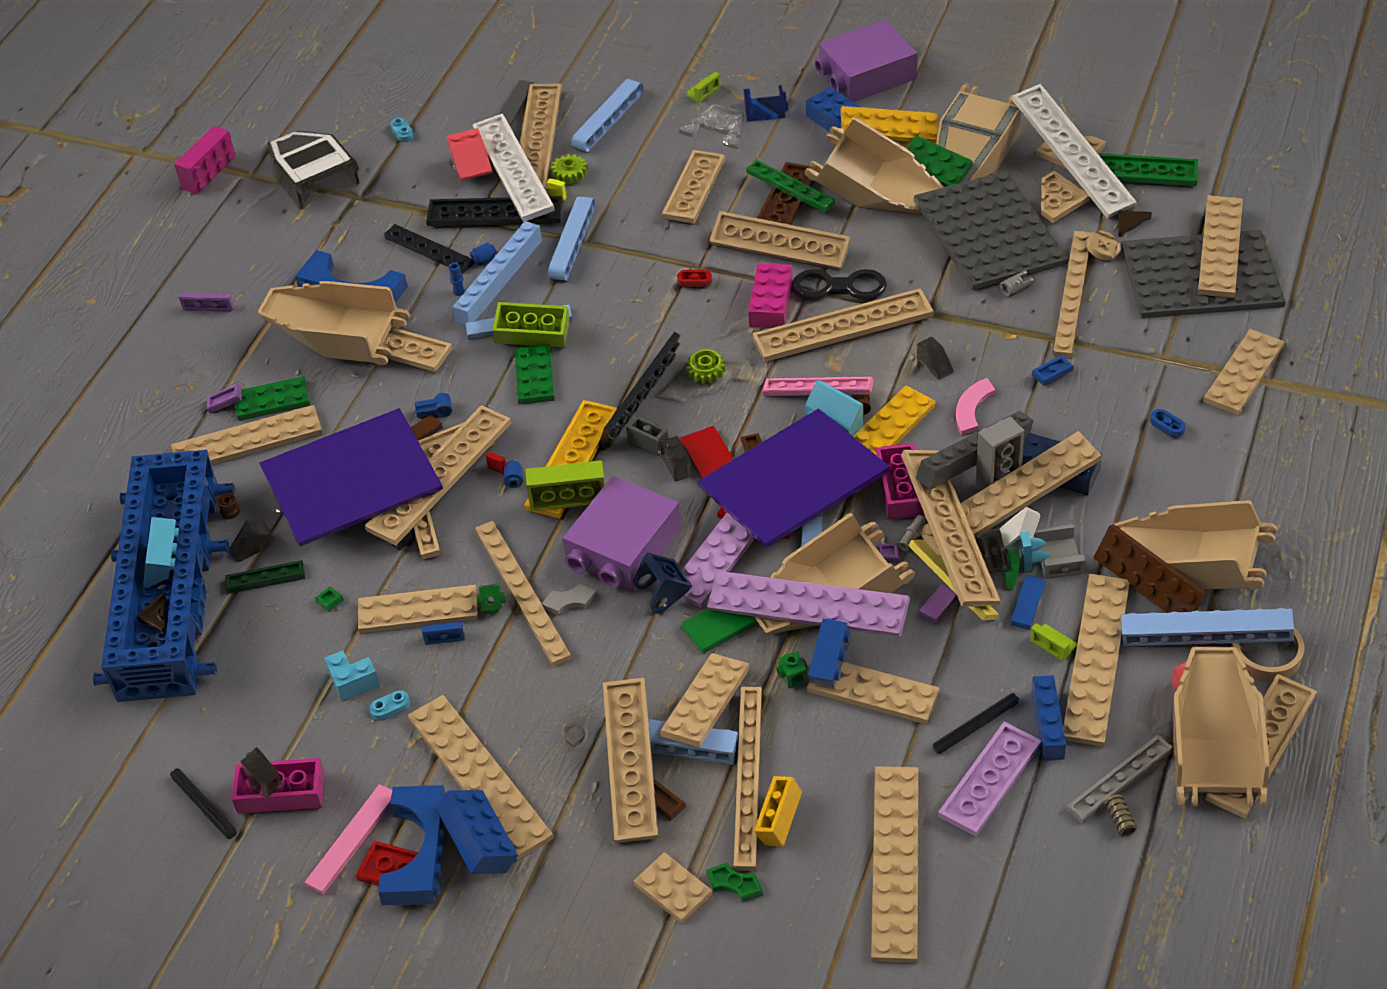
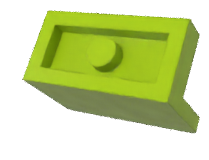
[686,72,721,102]
[1030,623,1077,661]

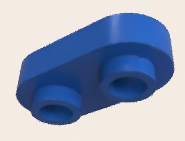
[1150,409,1185,437]

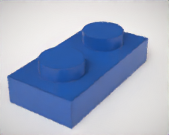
[1032,355,1073,386]
[422,622,465,645]

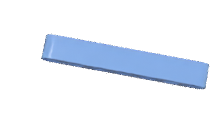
[571,79,644,152]
[548,196,595,281]

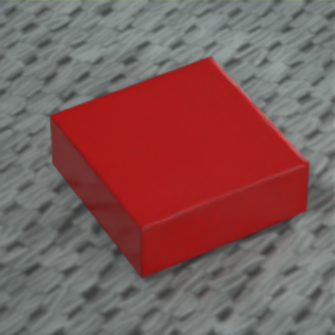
[486,451,506,475]

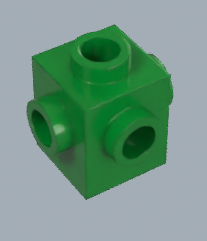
[476,583,506,614]
[776,652,808,689]

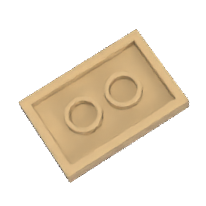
[633,852,713,924]

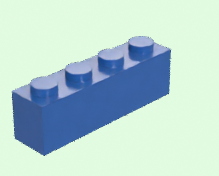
[1031,675,1066,761]

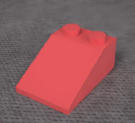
[446,128,493,181]

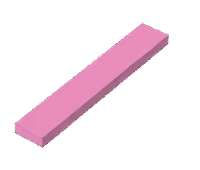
[762,377,874,396]
[304,784,392,895]

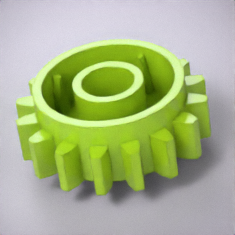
[551,154,588,184]
[686,349,726,384]

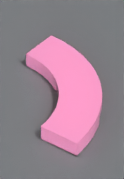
[956,378,996,436]

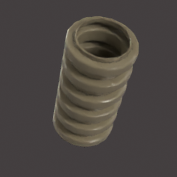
[1105,794,1137,836]

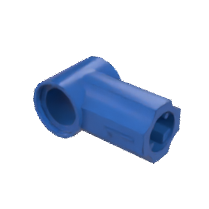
[415,393,452,417]

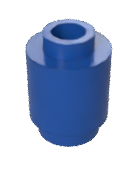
[470,242,497,265]
[504,460,523,488]

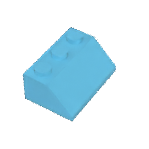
[805,379,863,436]
[143,517,179,588]

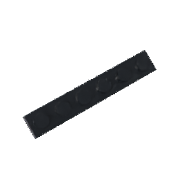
[384,224,474,274]

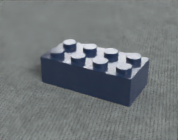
[1022,432,1102,495]

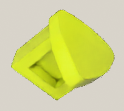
[547,178,567,202]

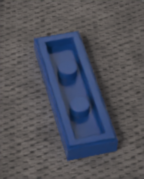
[1010,575,1046,630]

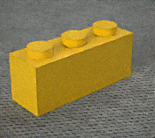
[754,776,802,847]

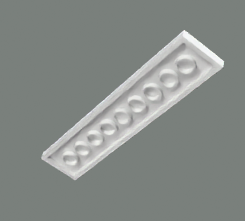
[1012,84,1136,218]
[472,114,555,222]

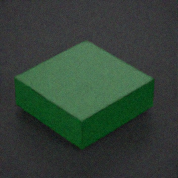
[315,587,344,612]

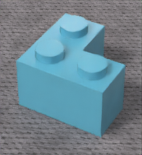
[324,650,380,701]

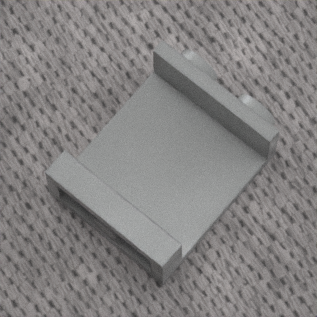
[1034,524,1085,579]

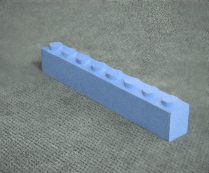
[453,221,542,325]
[1122,608,1294,646]

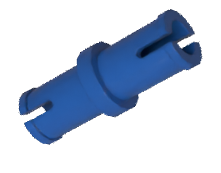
[449,262,465,296]

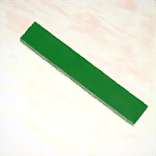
[746,160,835,213]

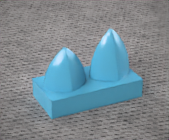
[1020,531,1051,572]

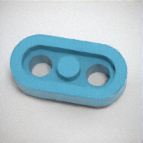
[390,118,413,142]
[369,691,410,721]

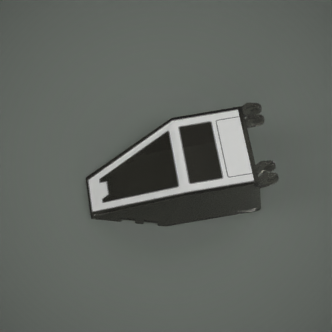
[267,130,360,210]

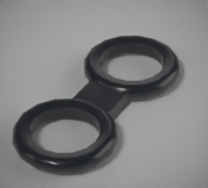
[792,269,887,300]

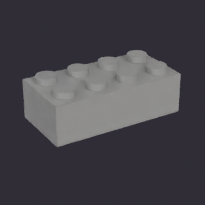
[976,416,1025,491]

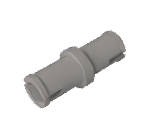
[898,515,927,551]

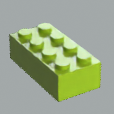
[492,302,570,348]
[525,460,606,511]

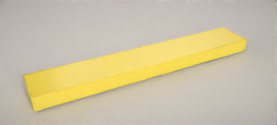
[908,540,999,620]

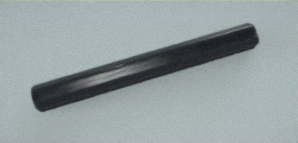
[933,693,1019,754]
[170,768,237,839]

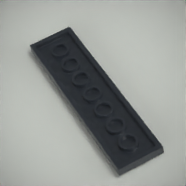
[426,196,563,226]
[598,331,680,451]

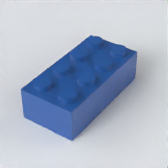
[806,87,860,132]
[436,790,518,874]

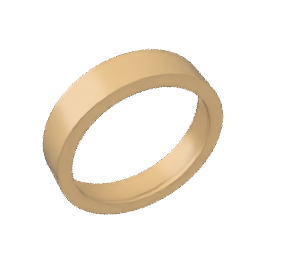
[1231,628,1305,681]

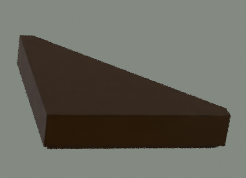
[1118,210,1152,237]
[136,592,167,635]

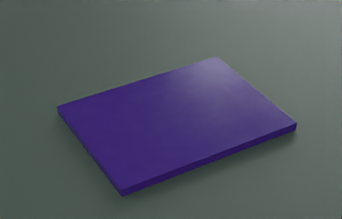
[259,408,443,547]
[697,408,890,548]

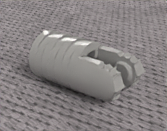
[1000,270,1034,296]

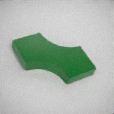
[706,863,763,903]

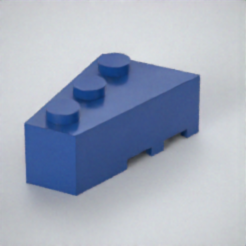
[808,618,851,688]

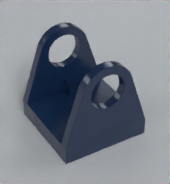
[633,552,692,613]

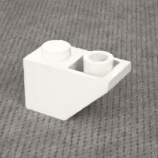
[998,507,1040,552]

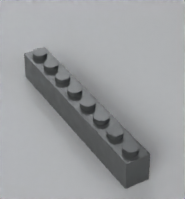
[916,411,1034,489]

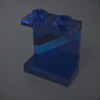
[743,85,788,122]

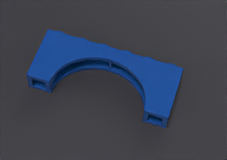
[295,250,408,303]
[378,785,446,906]

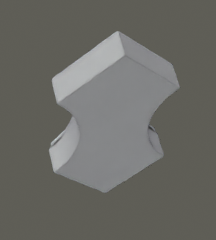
[542,584,597,615]

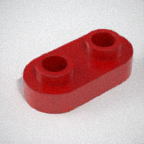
[677,270,712,287]

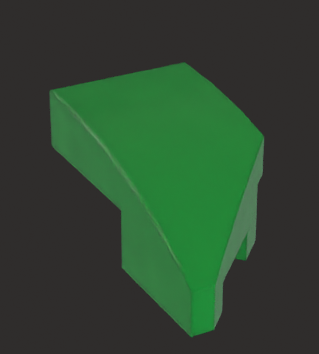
[1002,549,1019,589]

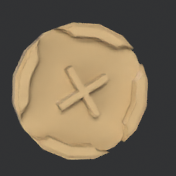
[1086,231,1121,261]

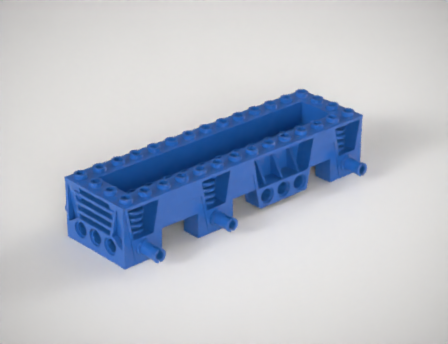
[93,449,235,702]

